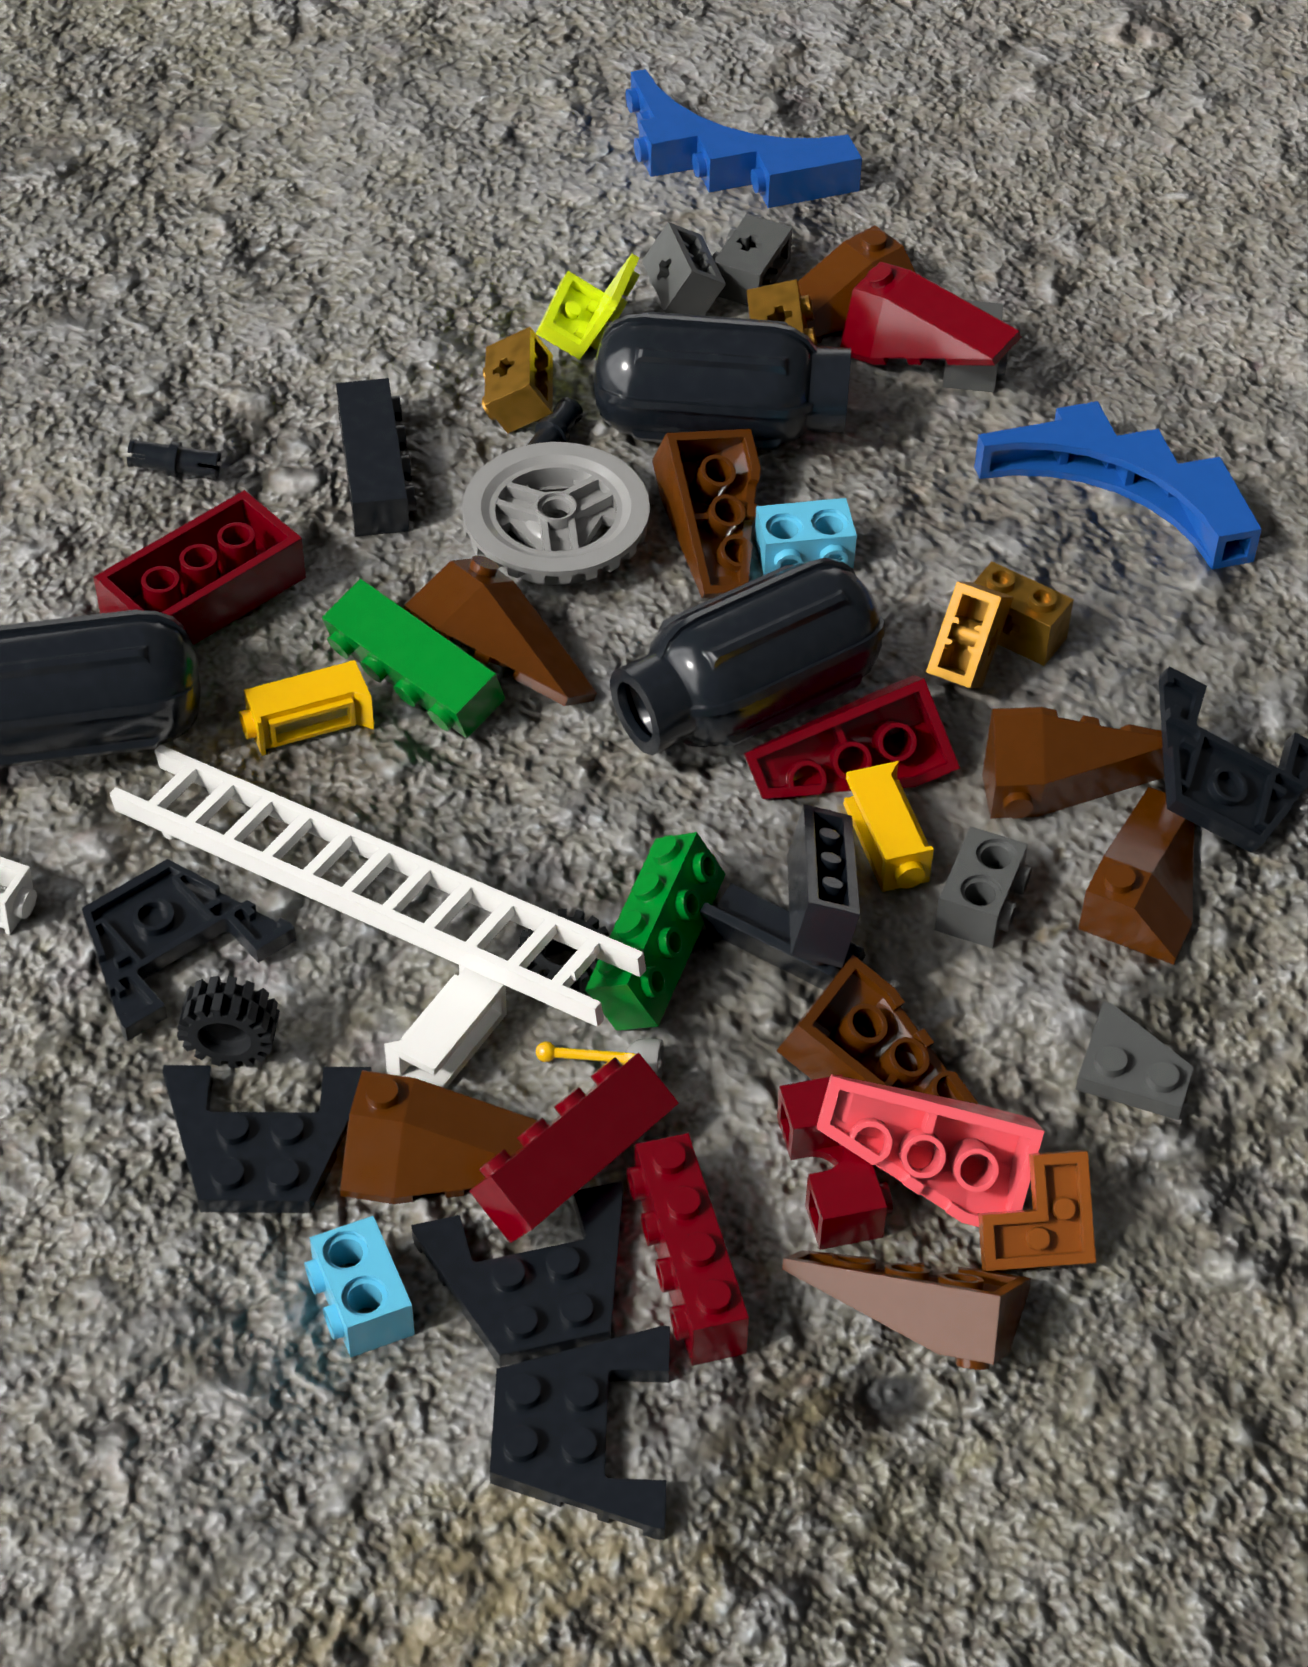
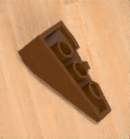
[652,429,761,599]
[403,555,597,706]
[1078,787,1194,965]
[776,955,979,1104]
[340,1070,538,1204]

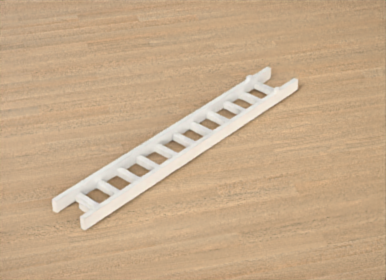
[110,745,646,1027]

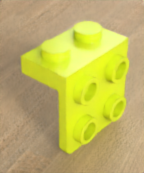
[536,253,640,360]

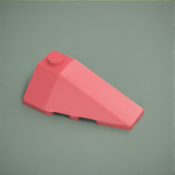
[816,1074,1045,1227]

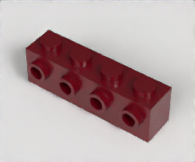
[469,1052,679,1243]
[627,1133,749,1366]

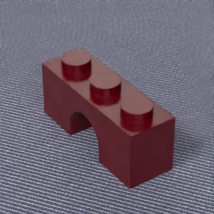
[777,1074,893,1250]

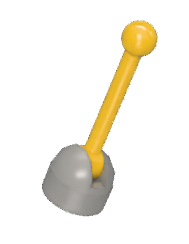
[536,1038,664,1080]

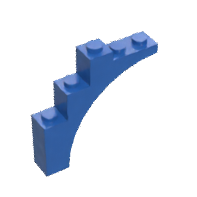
[625,69,862,208]
[974,401,1262,570]

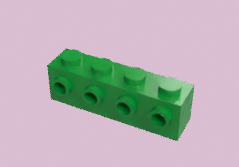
[321,578,506,738]
[585,832,726,1031]

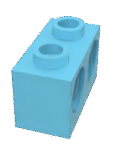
[754,498,857,576]
[304,1216,415,1358]

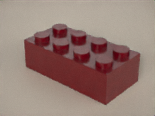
[94,490,306,645]

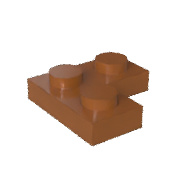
[978,1150,1096,1271]

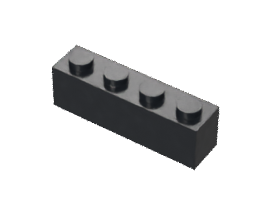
[336,378,417,537]
[787,804,860,968]

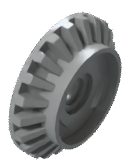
[462,442,650,585]

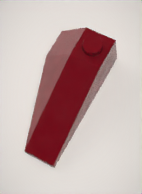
[840,262,1022,366]
[743,675,960,799]

